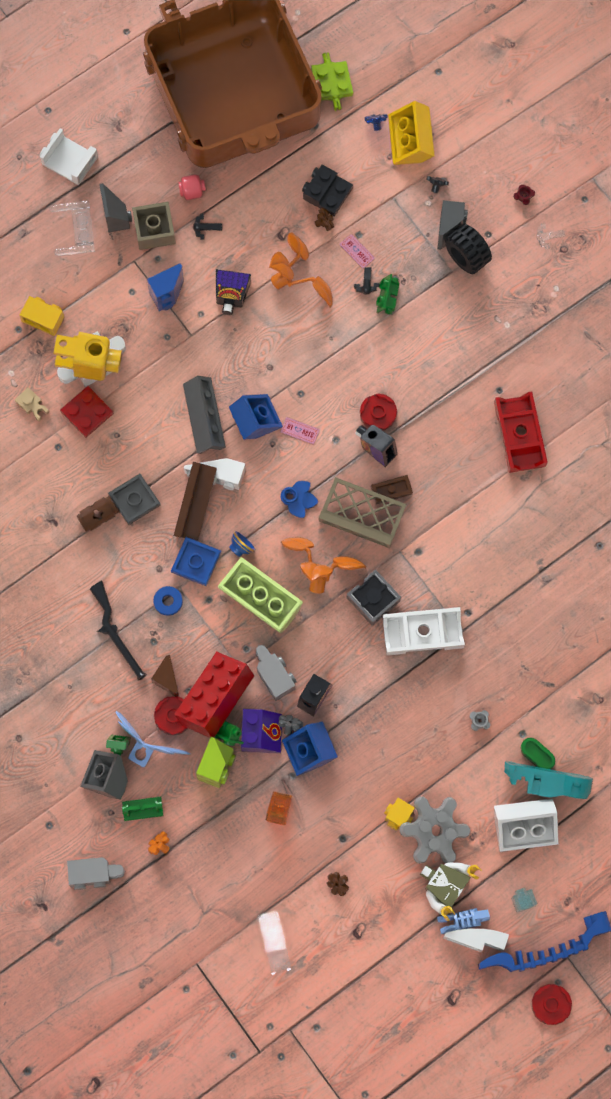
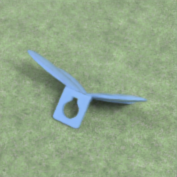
[115,711,191,767]

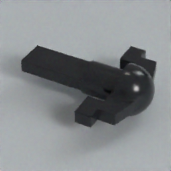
[193,214,222,240]
[354,267,380,295]

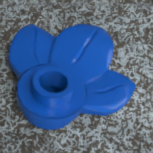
[280,481,318,518]

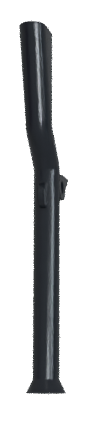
[90,581,147,681]

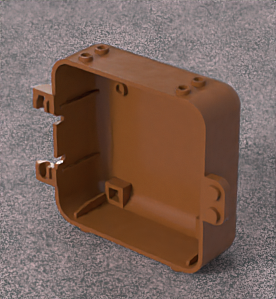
[143,0,322,168]

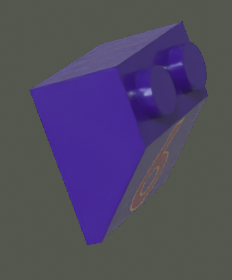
[241,709,282,753]

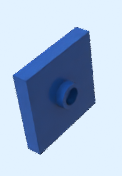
[171,537,221,587]

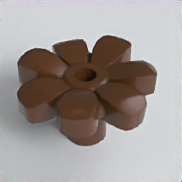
[315,208,334,231]
[326,872,349,896]

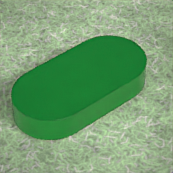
[520,738,555,769]

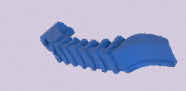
[478,911,611,972]

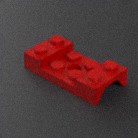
[494,391,548,473]

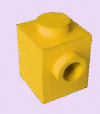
[384,798,415,831]

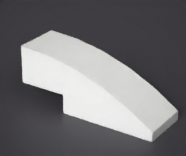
[443,928,509,952]

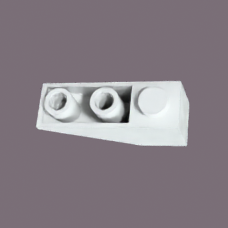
[184,458,246,490]

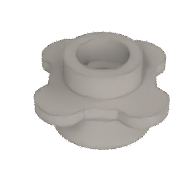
[469,710,490,731]

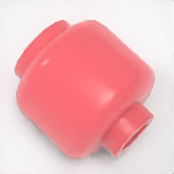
[178,175,206,200]

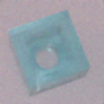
[511,888,537,913]

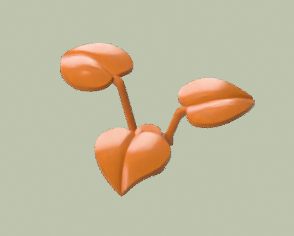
[269,232,333,308]
[281,537,367,594]

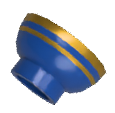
[229,531,255,557]

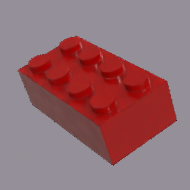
[174,651,254,738]

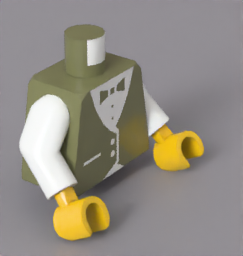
[420,862,482,921]

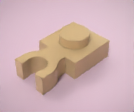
[15,387,49,421]

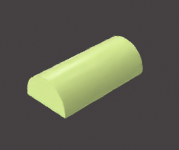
[218,557,303,633]

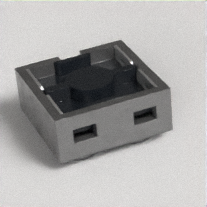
[346,569,401,626]

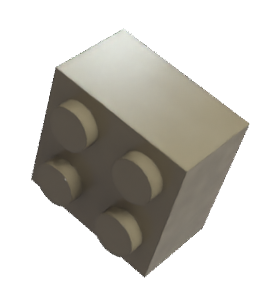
[132,202,176,250]

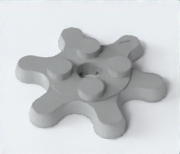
[399,797,470,864]

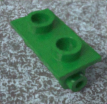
[376,274,400,315]
[214,721,244,746]
[122,797,164,821]

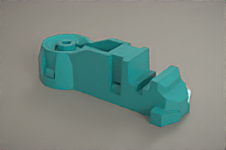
[504,761,593,799]

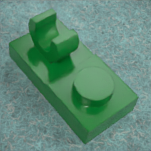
[106,734,131,756]

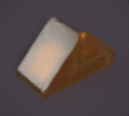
[266,791,292,825]

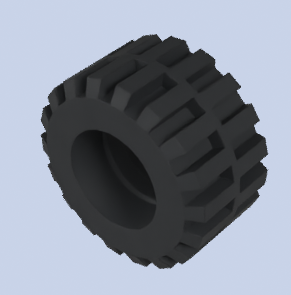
[445,224,492,275]

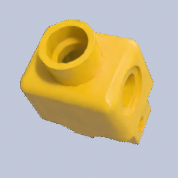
[53,332,122,381]

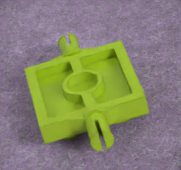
[311,52,353,111]

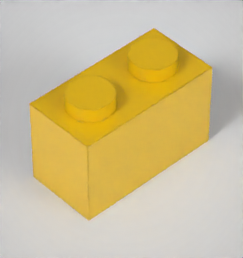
[19,296,65,336]

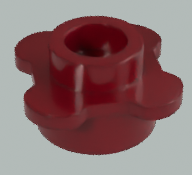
[513,185,535,205]

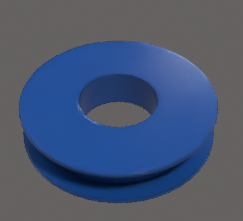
[153,586,183,616]

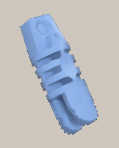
[437,908,490,934]

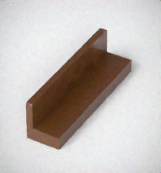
[173,462,217,541]

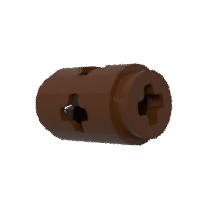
[77,496,119,532]

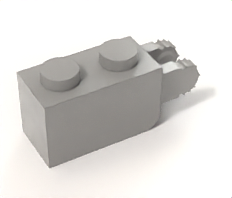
[256,645,297,701]
[67,857,125,890]

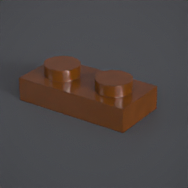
[371,475,413,504]

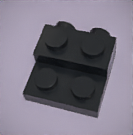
[302,165,353,217]

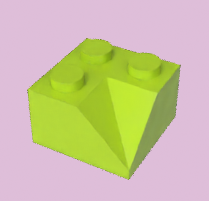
[196,737,236,788]

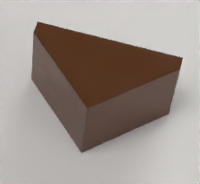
[151,655,179,697]

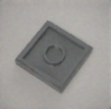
[108,473,161,525]

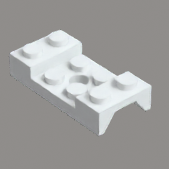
[383,607,465,655]

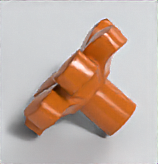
[148,831,170,855]

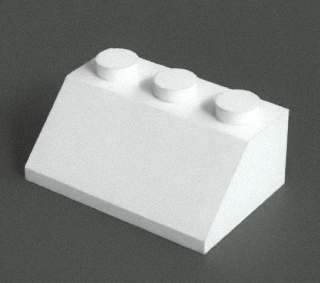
[494,798,558,852]

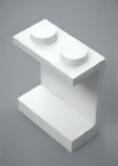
[40,128,98,186]

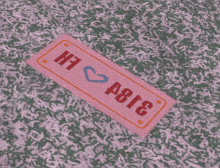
[339,234,375,268]
[281,417,320,444]

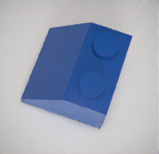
[147,263,184,311]
[229,394,283,440]
[282,721,338,776]

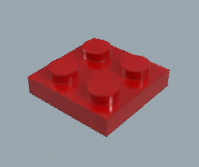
[60,386,114,438]

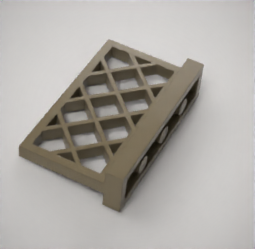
[318,477,407,548]

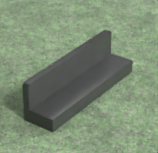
[183,376,226,454]

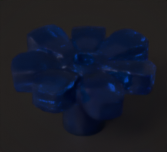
[364,114,388,131]

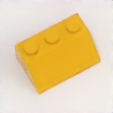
[388,101,435,165]

